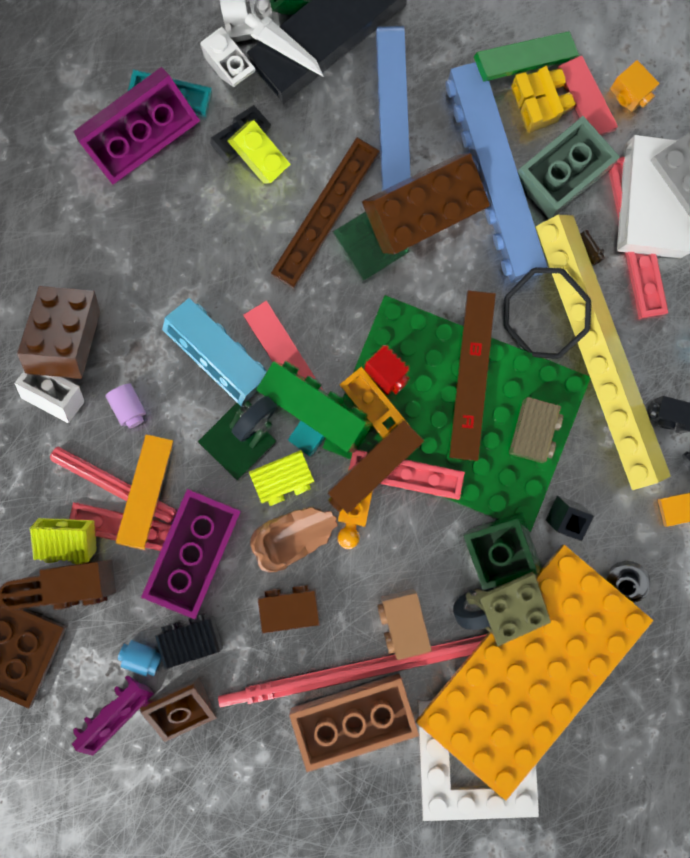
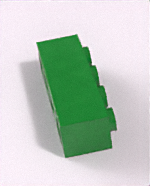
[256,360,373,453]

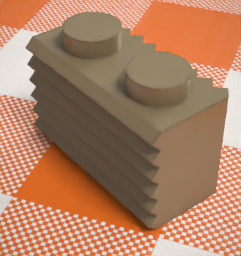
[509,397,563,463]

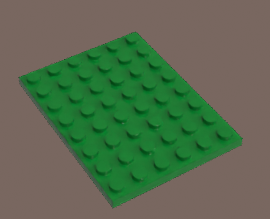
[322,295,591,533]

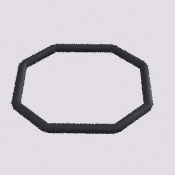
[504,267,591,359]

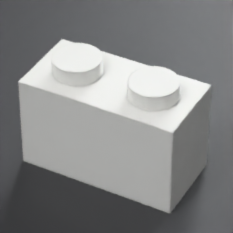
[15,371,85,423]

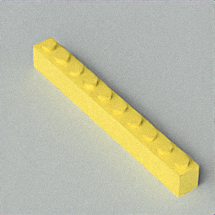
[535,215,671,490]

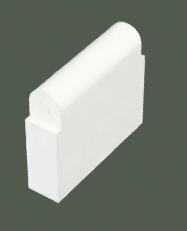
[617,135,690,259]

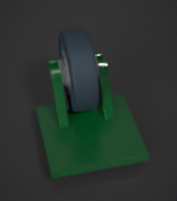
[198,396,277,481]

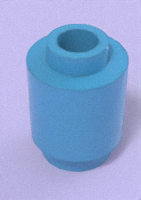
[117,640,162,677]

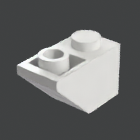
[200,27,256,87]

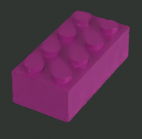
[141,488,241,619]

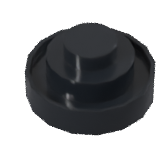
[607,561,650,603]

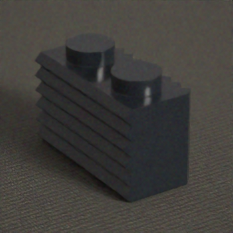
[155,613,223,669]

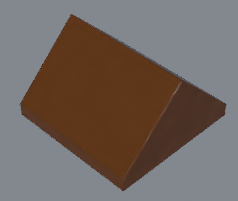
[140,677,217,742]

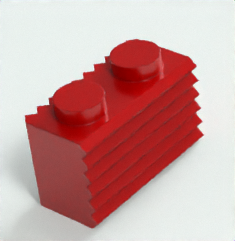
[364,345,410,396]

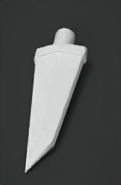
[245,13,324,77]

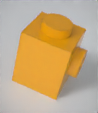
[610,60,660,112]

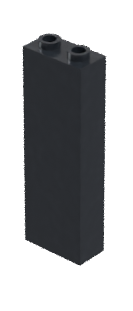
[247,0,407,104]

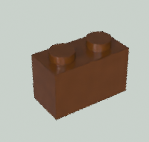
[258,585,320,634]

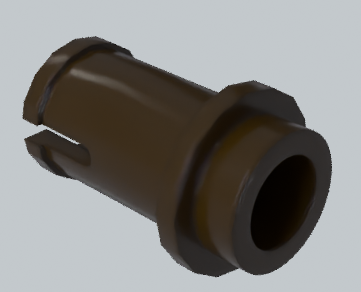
[580,230,605,267]

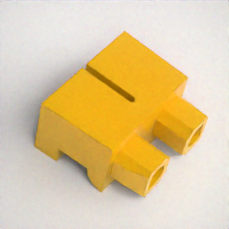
[511,66,575,134]

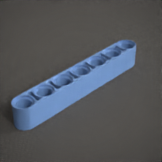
[376,26,410,191]

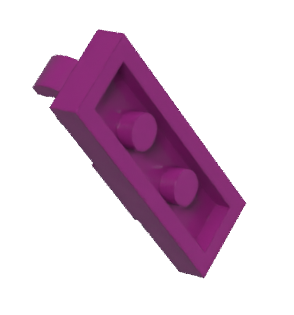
[72,675,154,756]

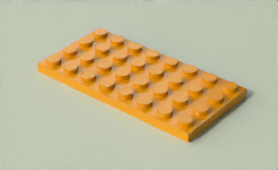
[416,544,654,801]

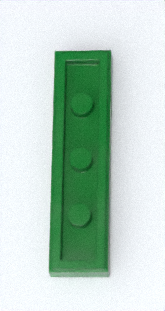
[473,31,579,82]

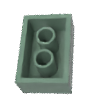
[518,116,620,219]

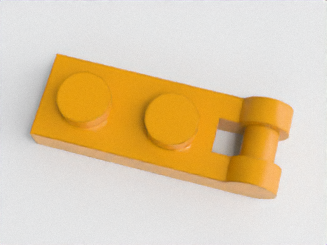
[339,367,410,438]

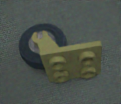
[453,572,551,646]

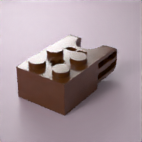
[0,559,116,610]

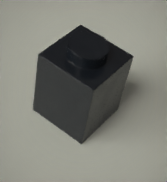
[546,495,594,541]

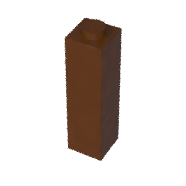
[328,419,424,514]

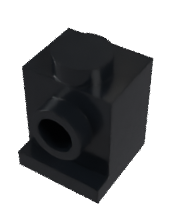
[647,396,690,434]

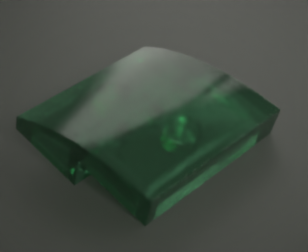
[332,211,410,281]

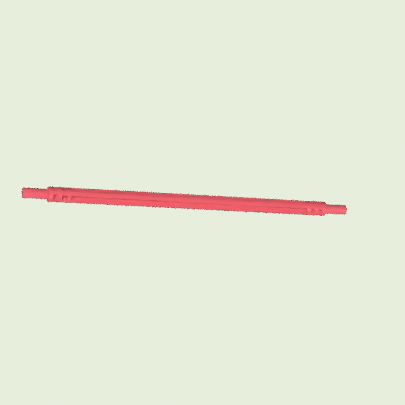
[218,634,487,707]

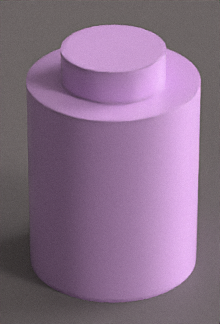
[106,383,146,428]

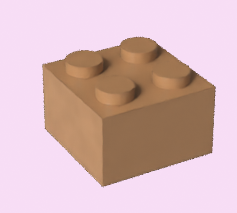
[377,589,432,660]

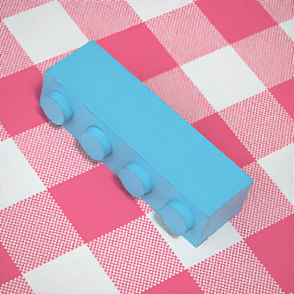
[162,298,266,406]

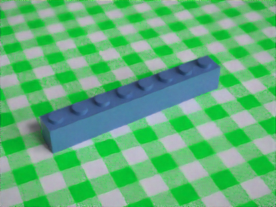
[446,62,548,283]

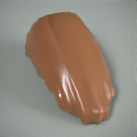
[250,507,338,572]

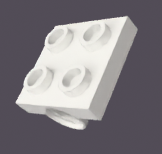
[220,0,280,42]

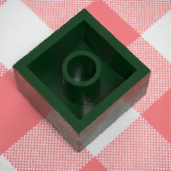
[463,512,542,590]

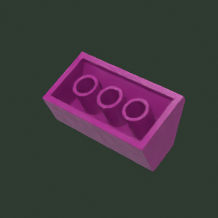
[73,67,200,185]

